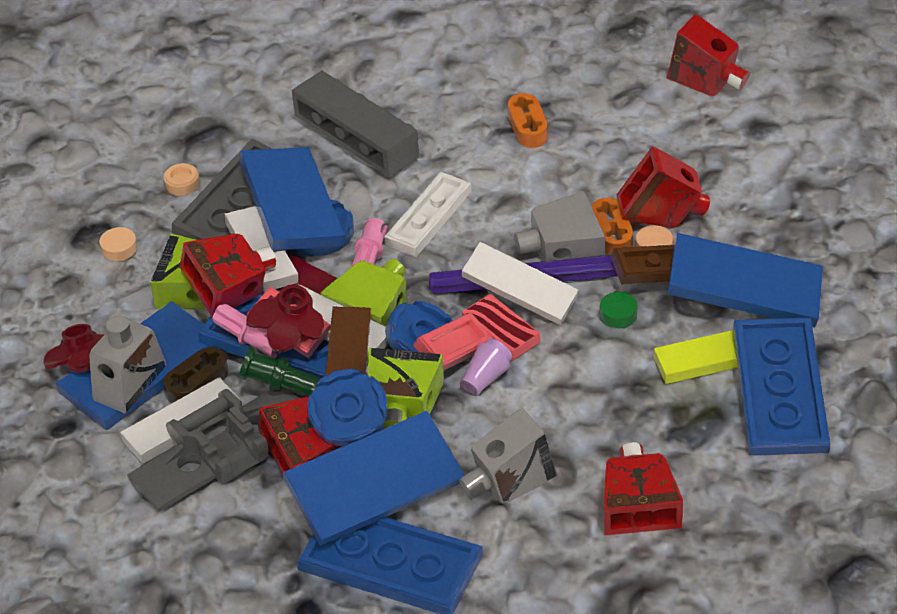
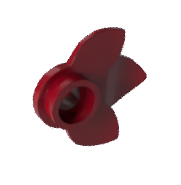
[246,284,324,352]
[43,324,105,373]

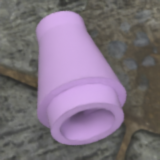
[460,338,512,396]

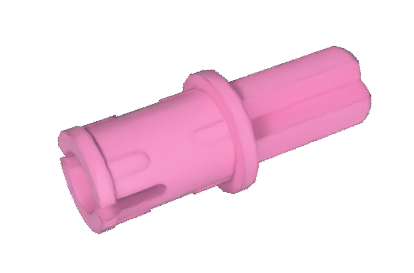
[352,218,387,265]
[212,304,281,359]

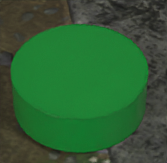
[600,292,638,328]

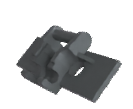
[127,388,299,512]

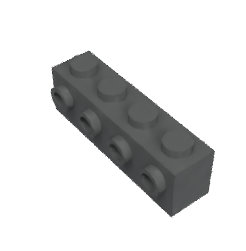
[291,70,419,177]

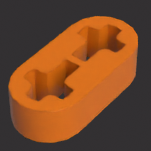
[508,93,548,148]
[591,197,633,255]

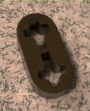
[163,347,229,403]

